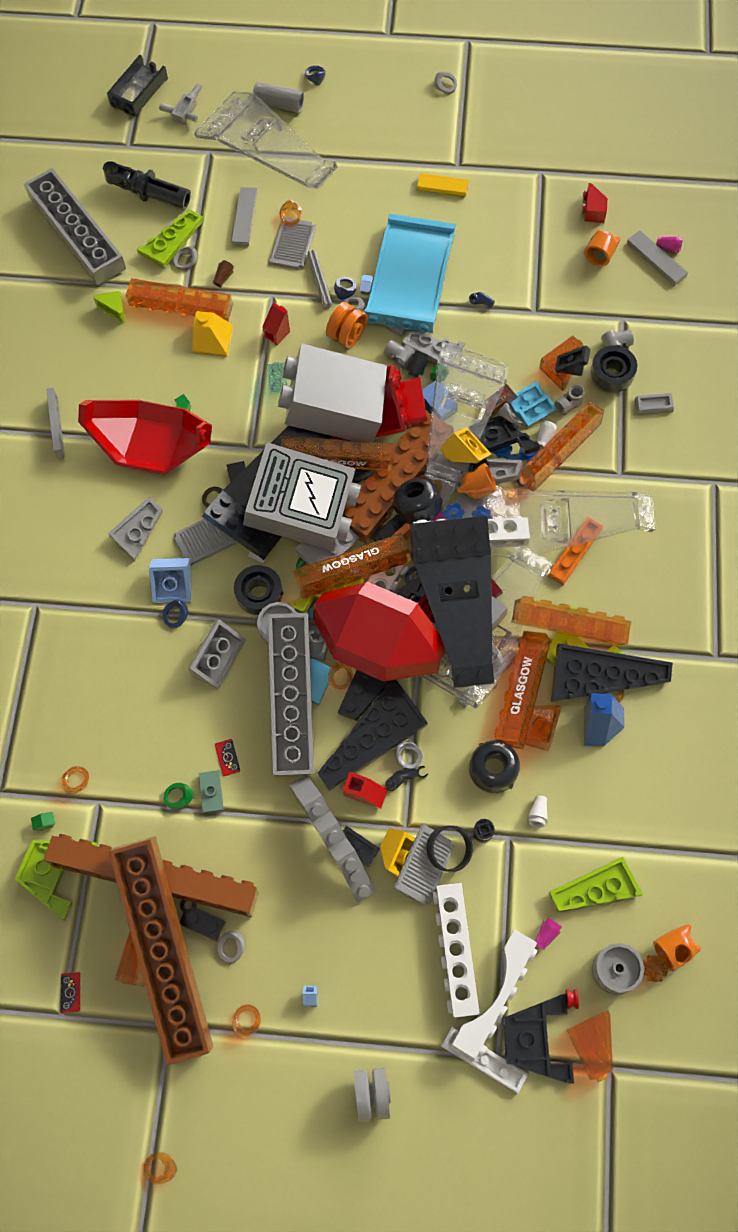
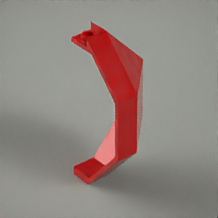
[78,400,212,475]
[312,582,446,682]

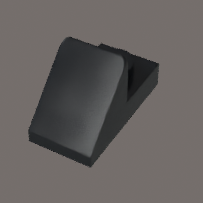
[555,345,590,376]

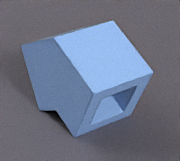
[360,275,373,294]
[303,986,317,1006]

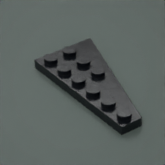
[551,643,673,702]
[338,670,391,721]
[318,680,428,791]

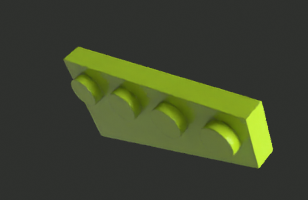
[137,209,204,268]
[549,857,643,912]

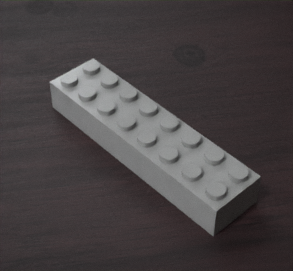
[24,168,126,286]
[268,613,314,776]

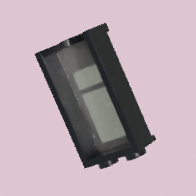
[107,54,168,117]

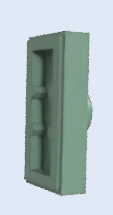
[199,770,224,814]

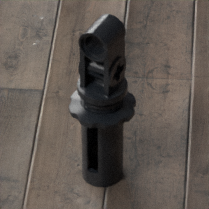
[103,161,191,210]

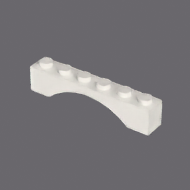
[451,929,537,1061]

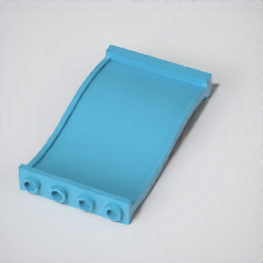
[364,213,456,333]

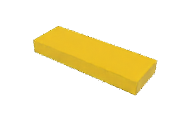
[417,173,469,197]

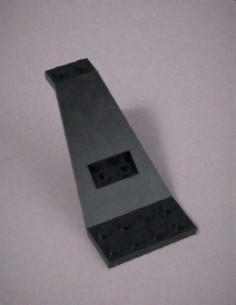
[202,425,332,560]
[410,516,494,688]

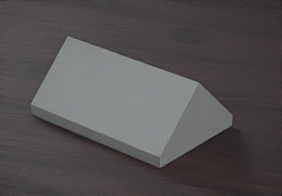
[188,619,246,689]

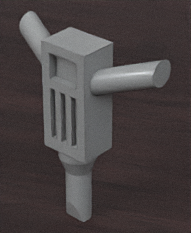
[159,83,202,124]

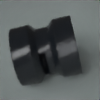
[473,819,495,843]

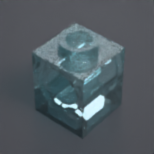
[267,362,287,392]

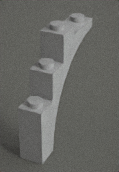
[289,774,376,903]

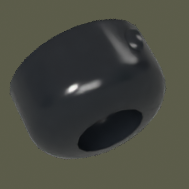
[590,345,638,393]
[392,478,443,524]
[234,565,284,615]
[469,740,520,793]

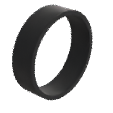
[426,826,473,872]

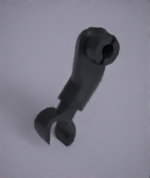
[385,766,428,791]

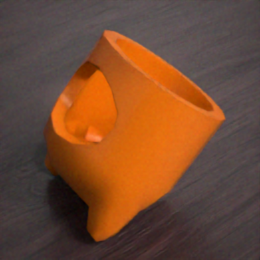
[584,230,620,267]
[457,463,497,500]
[653,925,701,972]

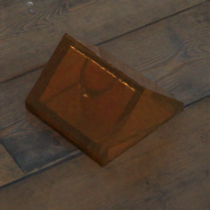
[519,705,561,751]

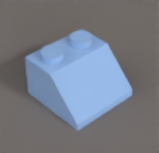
[149,558,192,603]

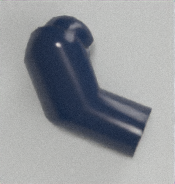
[469,292,495,308]

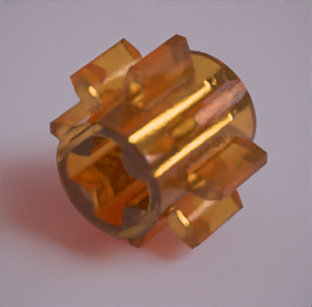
[643,955,668,982]

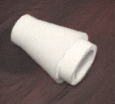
[537,421,557,449]
[527,795,548,828]

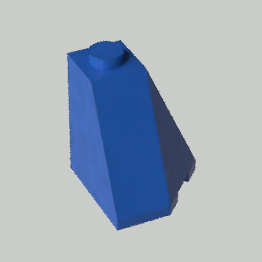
[584,693,624,746]

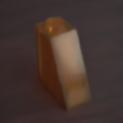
[539,336,584,391]
[115,931,145,987]
[566,1010,613,1082]

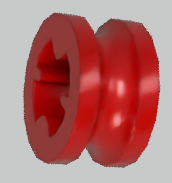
[565,989,579,1009]

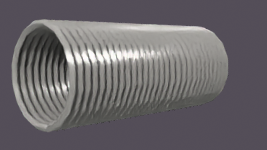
[252,82,304,113]

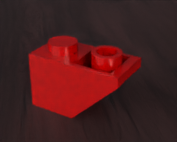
[582,183,608,223]
[262,303,290,345]
[343,772,388,809]

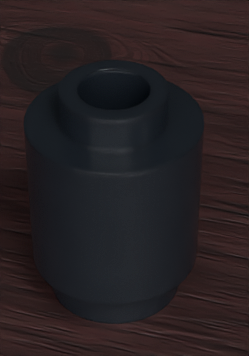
[406,350,429,378]

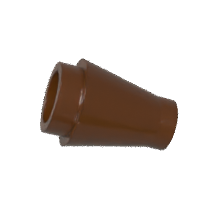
[213,260,234,287]

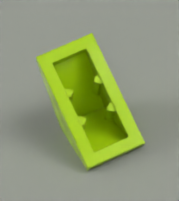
[93,291,126,323]

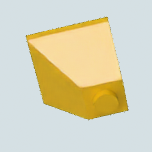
[192,311,233,356]
[440,427,491,463]
[380,828,415,877]

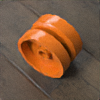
[326,302,368,348]

